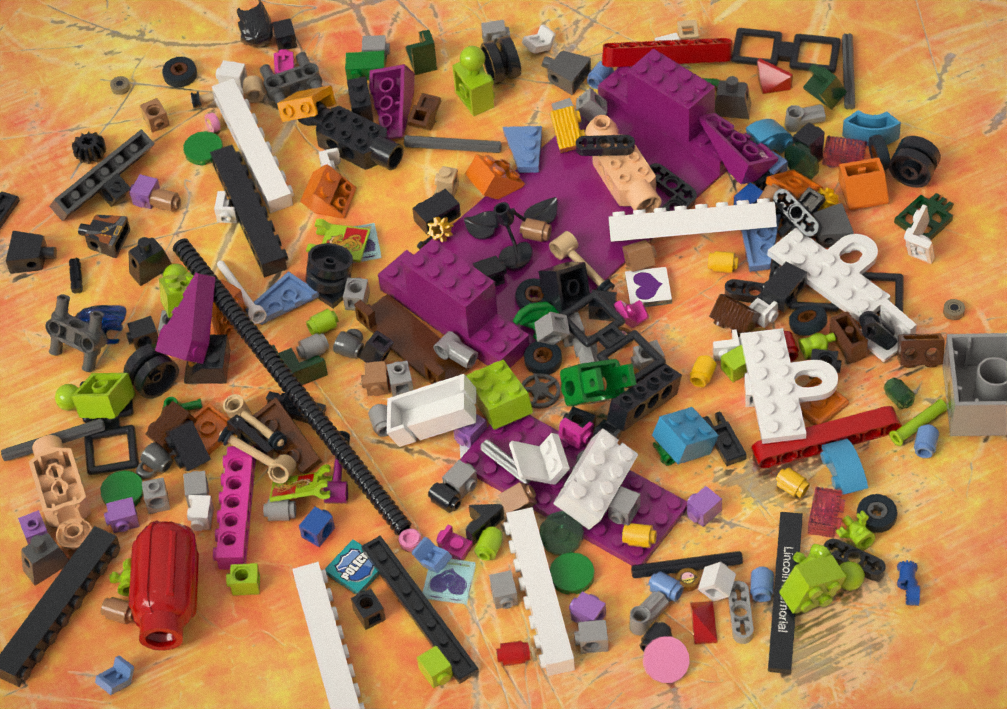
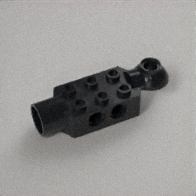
[298,101,404,170]

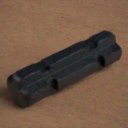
[69,257,83,294]

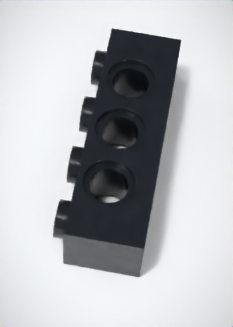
[607,364,682,431]

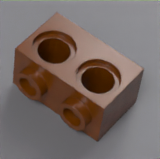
[897,333,944,368]

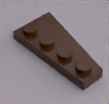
[245,398,322,474]

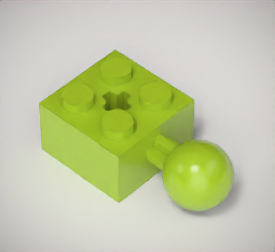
[452,46,495,117]
[159,264,193,318]
[55,373,136,419]
[779,555,865,614]

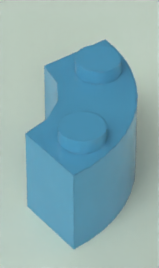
[842,110,901,146]
[746,119,793,154]
[820,439,868,495]

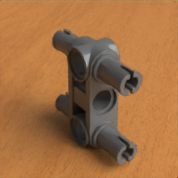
[260,52,323,109]
[45,294,107,372]

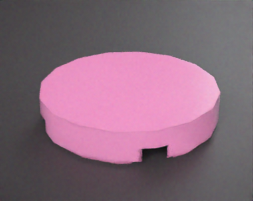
[643,637,689,683]

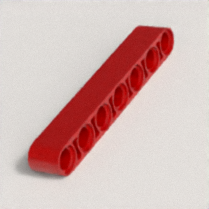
[602,38,733,67]
[751,406,902,469]

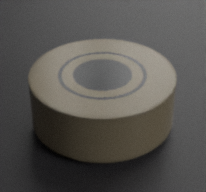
[110,76,130,95]
[943,299,965,320]

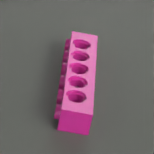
[213,446,256,570]

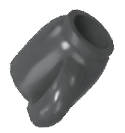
[333,329,364,359]
[136,442,173,479]

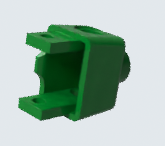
[560,359,636,407]

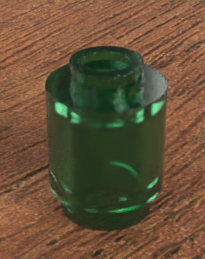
[884,378,915,409]

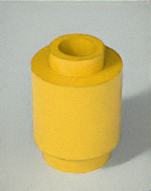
[708,251,739,273]
[689,355,717,388]
[776,467,810,498]
[622,523,657,548]

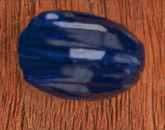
[75,305,127,345]

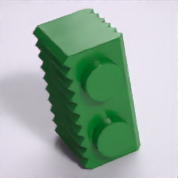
[345,51,386,80]

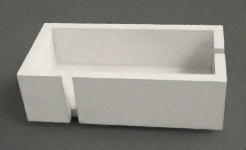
[387,374,476,447]
[553,429,638,529]

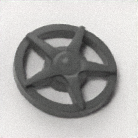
[522,373,560,408]

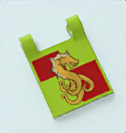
[306,219,371,263]
[269,465,333,502]

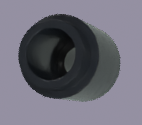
[428,482,462,513]
[640,622,673,653]

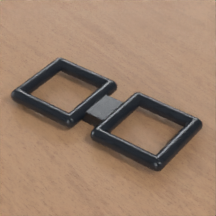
[731,28,841,73]
[789,272,904,314]
[559,291,666,388]
[80,381,139,475]

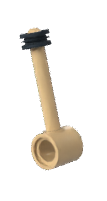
[190,76,264,108]
[549,231,615,292]
[223,394,287,450]
[217,426,296,484]

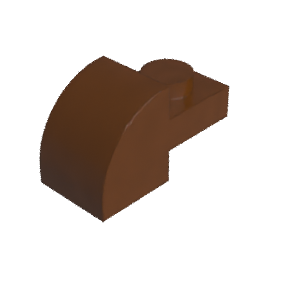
[407,93,441,131]

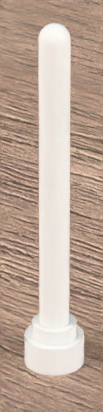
[217,261,267,324]

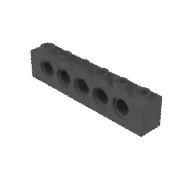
[49,129,155,221]

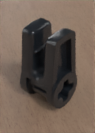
[859,311,898,350]

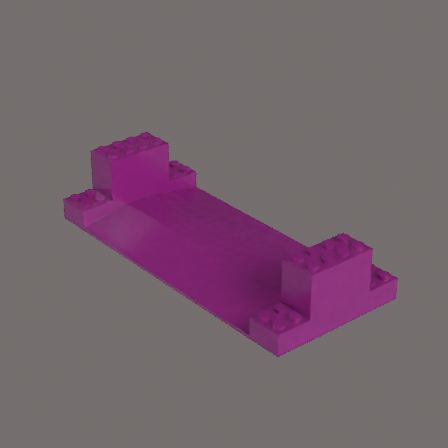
[378,49,728,368]

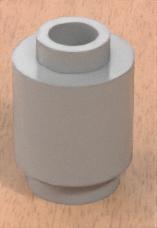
[296,333,329,360]
[368,404,388,437]
[263,499,296,521]

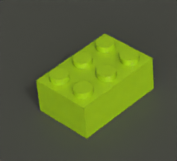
[466,360,533,430]

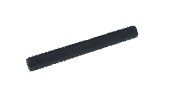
[631,551,743,578]

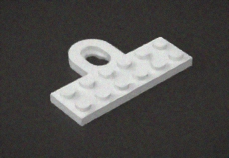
[768,228,891,322]
[740,328,838,444]

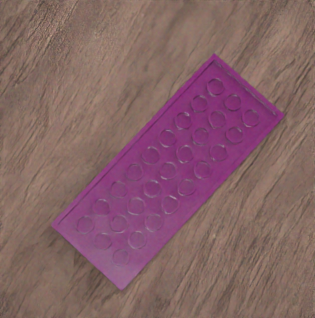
[460,415,687,566]

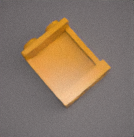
[277,85,336,122]

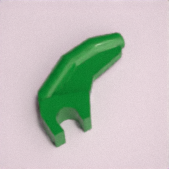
[513,302,559,325]

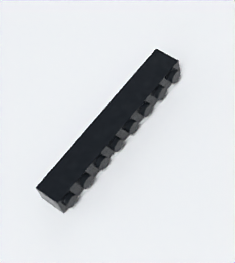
[210,145,289,277]
[0,526,120,687]

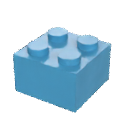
[652,407,719,464]

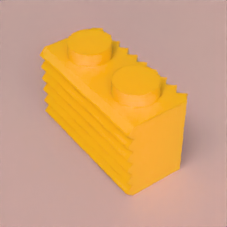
[550,106,585,153]

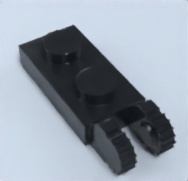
[703,411,747,466]

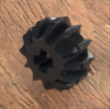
[72,131,106,164]

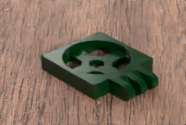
[894,193,954,240]

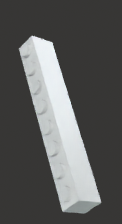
[212,78,294,213]
[609,198,777,242]
[503,507,575,676]
[292,562,365,709]

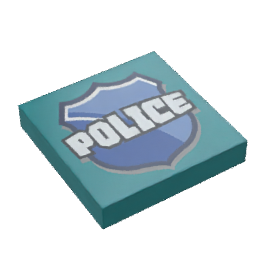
[325,539,380,594]

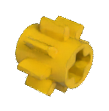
[818,187,839,211]
[427,217,453,242]

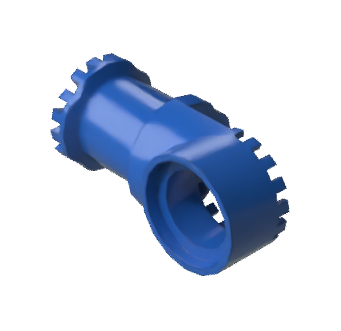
[897,560,920,606]

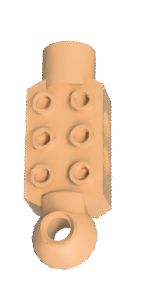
[585,115,661,213]
[29,435,92,551]

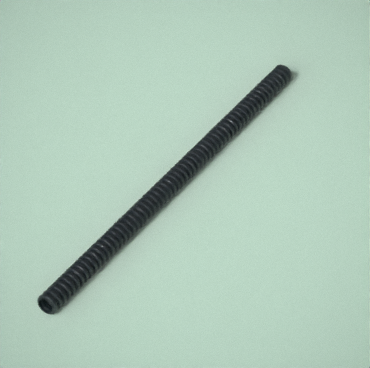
[172,238,411,535]

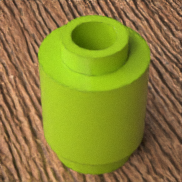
[306,309,339,335]
[474,527,503,561]

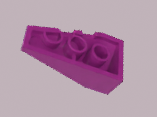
[369,64,415,140]
[699,113,779,184]
[155,273,215,364]

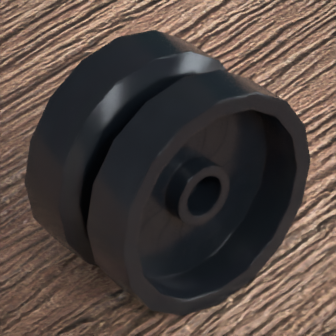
[480,35,521,84]
[889,136,941,188]
[305,243,353,294]
[123,344,179,399]

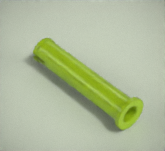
[889,399,947,447]

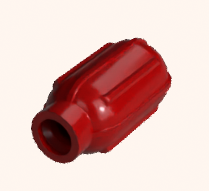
[128,520,199,651]

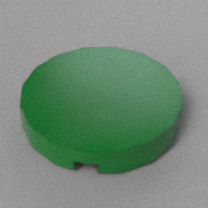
[183,131,223,165]
[100,470,144,506]
[550,552,595,595]

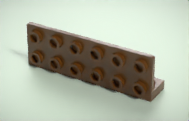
[354,294,470,384]

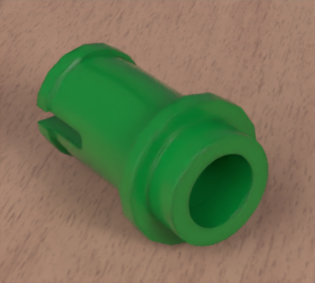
[653,440,675,466]

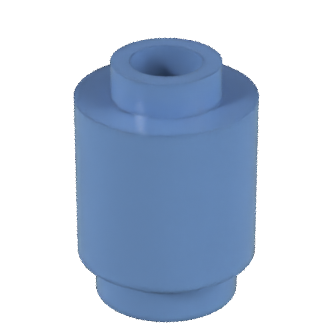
[587,61,614,89]
[914,424,939,458]
[750,566,774,602]
[648,571,684,602]

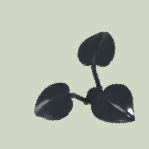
[464,197,558,270]

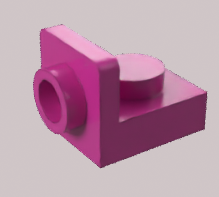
[274,50,295,74]
[614,300,649,328]
[558,418,594,450]
[436,524,473,563]

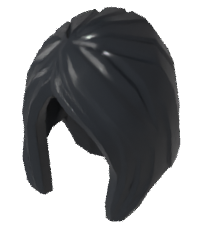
[237,0,273,48]

